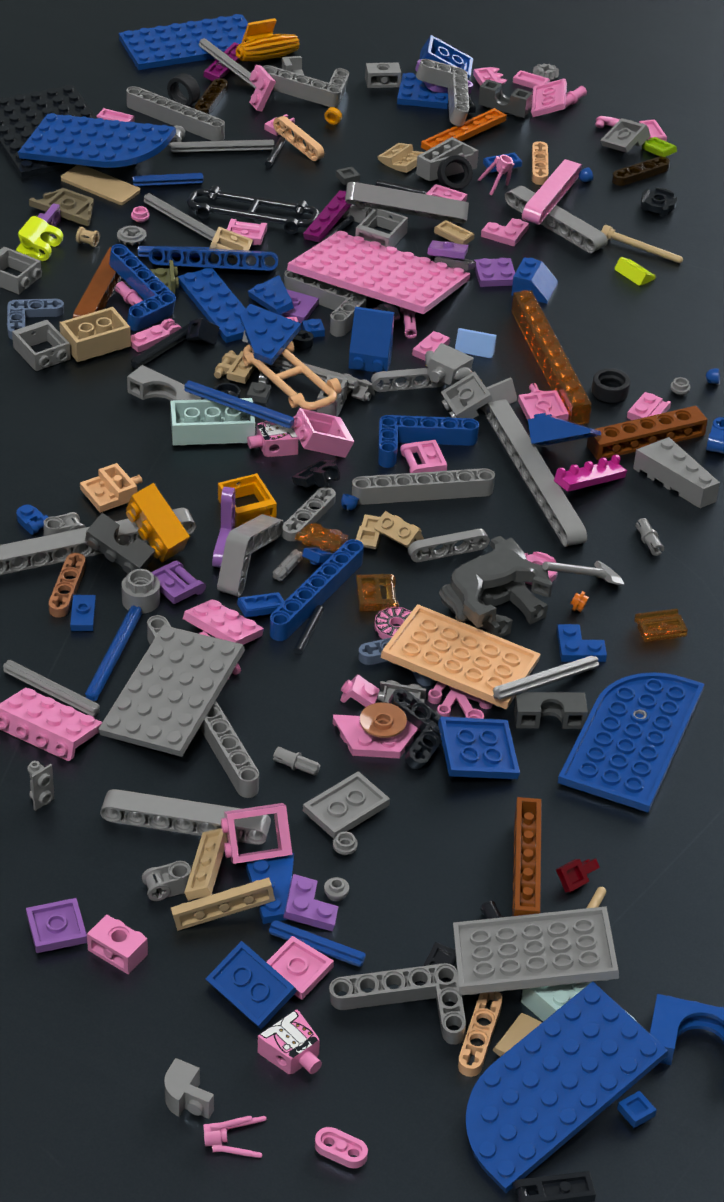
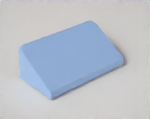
[455,328,497,358]

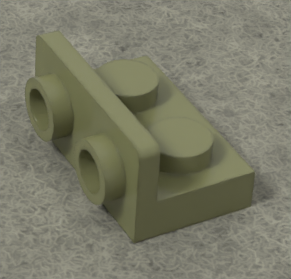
[150,260,179,294]

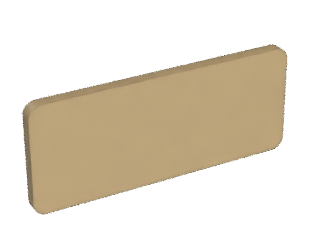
[61,165,140,205]

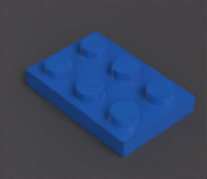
[206,941,297,1030]

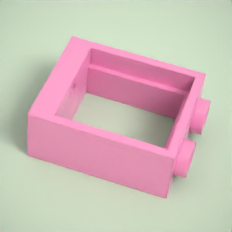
[292,408,354,458]
[221,803,292,864]

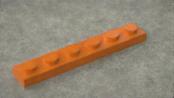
[421,108,507,151]

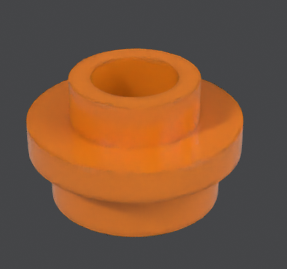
[570,591,589,613]

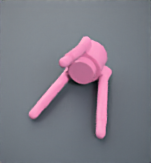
[478,155,514,196]
[204,1116,267,1158]

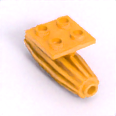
[235,18,300,61]

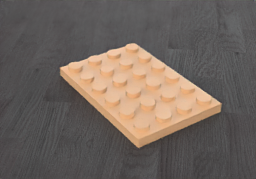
[380,604,540,709]

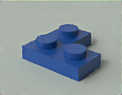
[557,624,607,662]

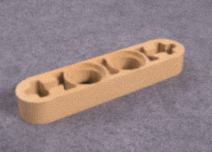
[273,116,324,161]
[532,141,548,185]
[458,992,503,1077]

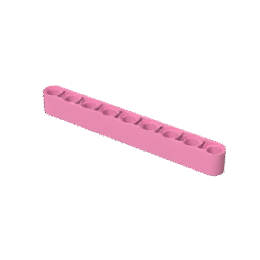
[522,159,582,225]

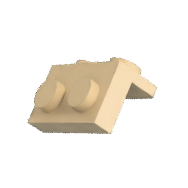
[374,511,424,547]

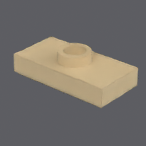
[434,220,474,245]

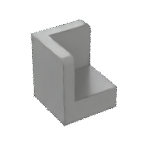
[282,56,305,76]

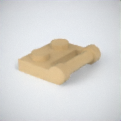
[209,227,253,259]

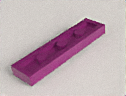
[203,42,241,82]
[303,190,352,242]

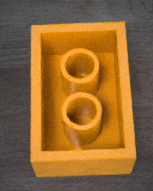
[126,483,190,562]

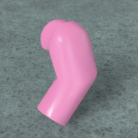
[595,116,620,128]

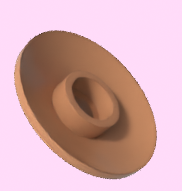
[360,702,407,738]

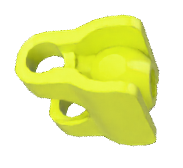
[16,216,63,261]

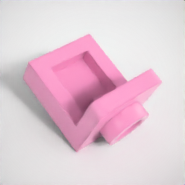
[340,674,380,707]

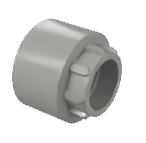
[122,569,160,614]

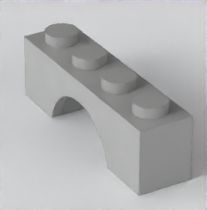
[127,365,204,401]

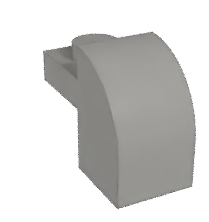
[164,1058,214,1119]

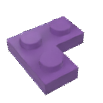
[283,874,338,931]

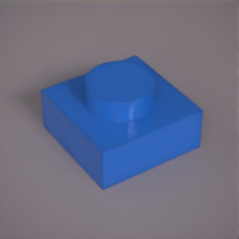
[302,319,325,337]
[302,547,333,565]
[617,1091,657,1128]

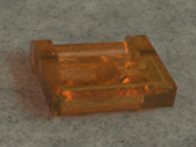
[356,574,399,611]

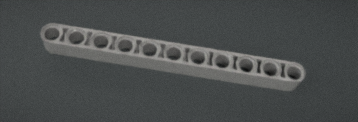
[485,399,587,547]
[0,508,196,575]
[147,615,259,798]

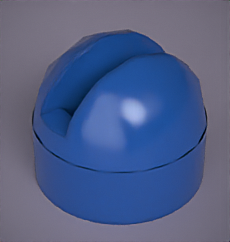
[579,167,593,182]
[706,368,720,384]
[341,494,359,511]

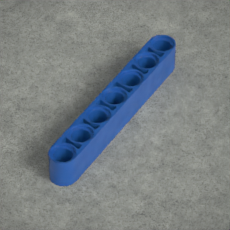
[149,246,279,271]
[270,539,363,641]

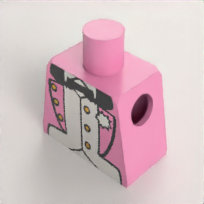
[247,421,298,457]
[258,1010,322,1074]

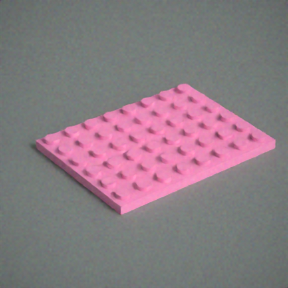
[287,231,470,314]

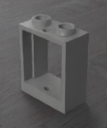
[355,207,408,247]
[0,247,42,294]
[12,320,71,371]

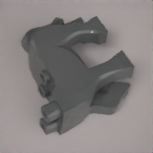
[439,536,552,637]

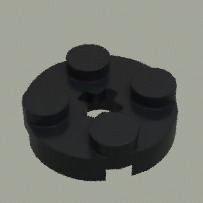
[641,188,677,216]

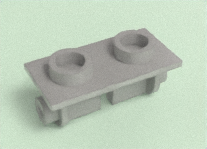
[344,373,375,402]
[378,680,426,708]
[28,761,54,811]

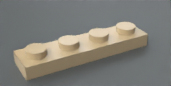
[184,828,228,900]
[171,878,275,931]

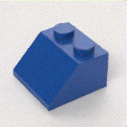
[511,257,558,304]

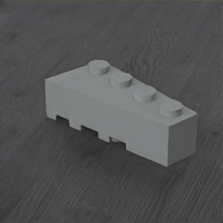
[633,437,720,508]

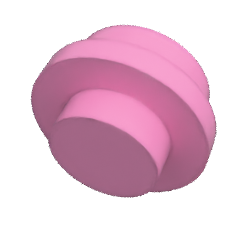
[131,206,149,223]

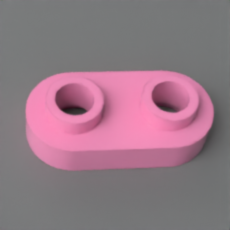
[315,1127,368,1168]

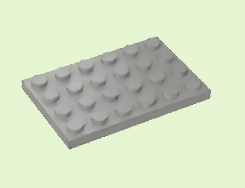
[98,625,245,757]
[453,906,619,995]

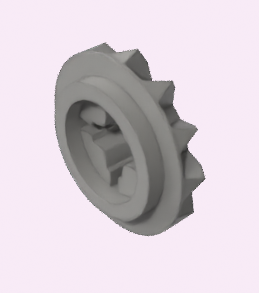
[533,63,559,80]
[117,226,147,246]

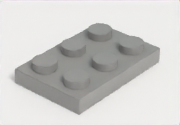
[303,771,390,839]

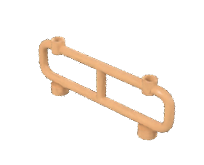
[242,341,342,410]

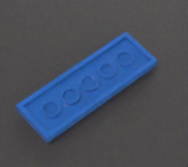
[178,268,246,343]

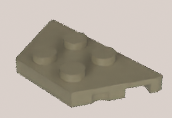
[29,188,94,226]

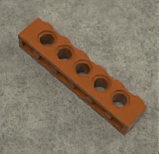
[587,406,708,461]
[512,797,541,916]

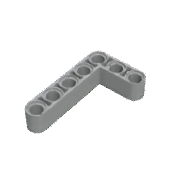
[416,59,469,126]
[263,65,349,107]
[284,270,367,337]
[217,514,284,597]
[329,963,466,1045]

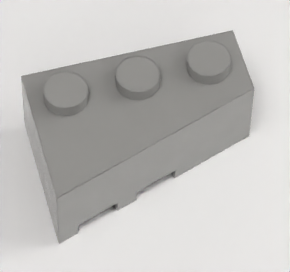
[416,137,479,181]

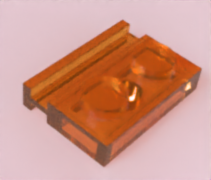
[634,609,688,642]

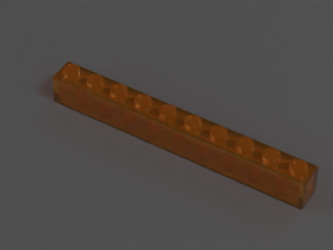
[512,290,592,424]

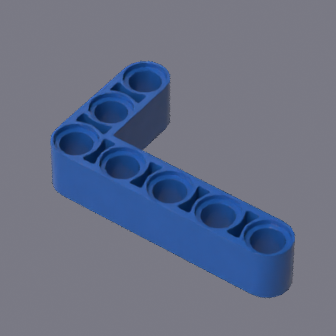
[109,244,176,331]
[378,415,479,468]

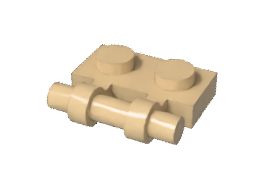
[214,350,256,384]

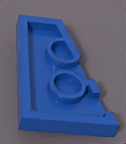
[248,275,294,315]
[246,853,294,924]

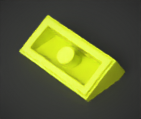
[615,257,656,286]

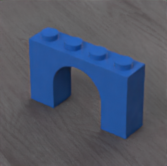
[650,994,724,1065]

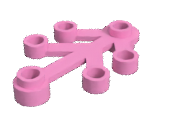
[428,682,493,719]

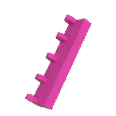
[554,455,627,492]

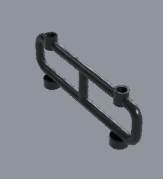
[187,186,320,234]

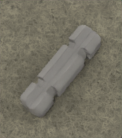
[273,549,303,581]

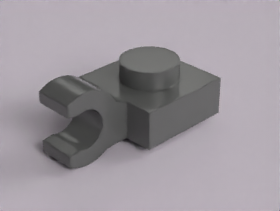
[247,372,271,404]

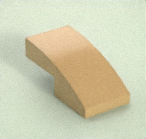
[356,514,382,549]

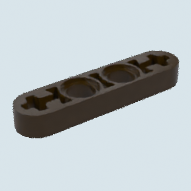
[195,78,228,115]
[612,157,670,186]

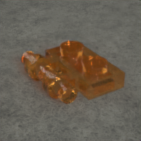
[295,523,349,552]

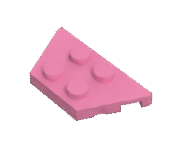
[333,714,421,759]

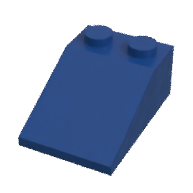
[419,35,473,78]
[349,307,394,373]
[528,413,601,446]

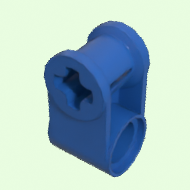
[706,417,724,454]

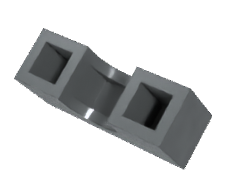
[478,79,533,118]
[85,513,155,574]
[514,692,588,729]

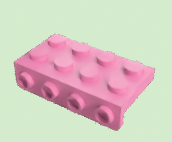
[0,688,102,761]

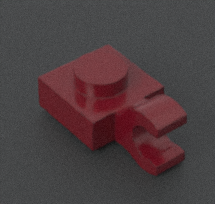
[556,858,600,892]

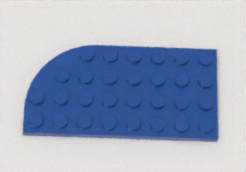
[119,14,248,70]
[18,113,176,168]
[558,673,705,813]
[466,982,668,1193]

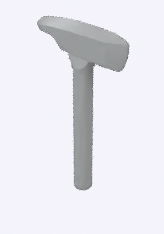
[542,561,624,586]

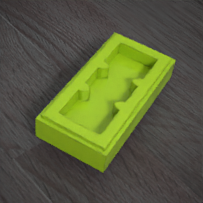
[642,137,677,157]

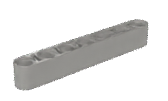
[126,86,225,141]
[345,182,469,223]
[505,185,607,253]
[352,468,495,505]
[100,789,271,845]

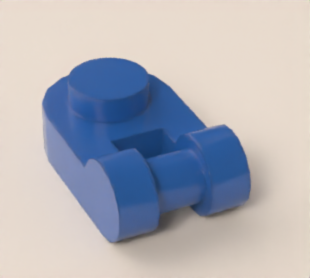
[16,504,48,535]

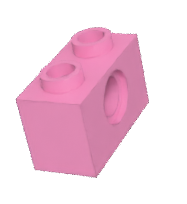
[87,915,148,975]

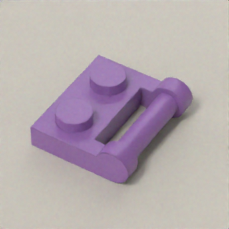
[151,560,206,604]

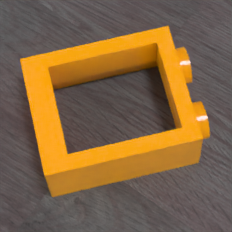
[218,473,277,528]

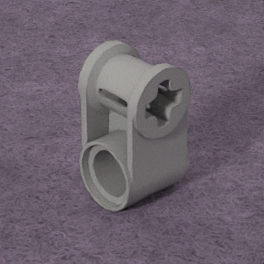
[44,512,86,536]
[142,861,191,901]

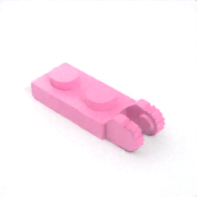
[131,318,182,353]

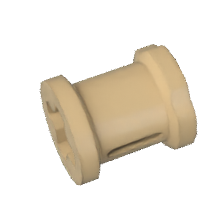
[76,227,100,247]

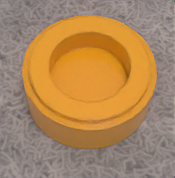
[324,107,342,125]

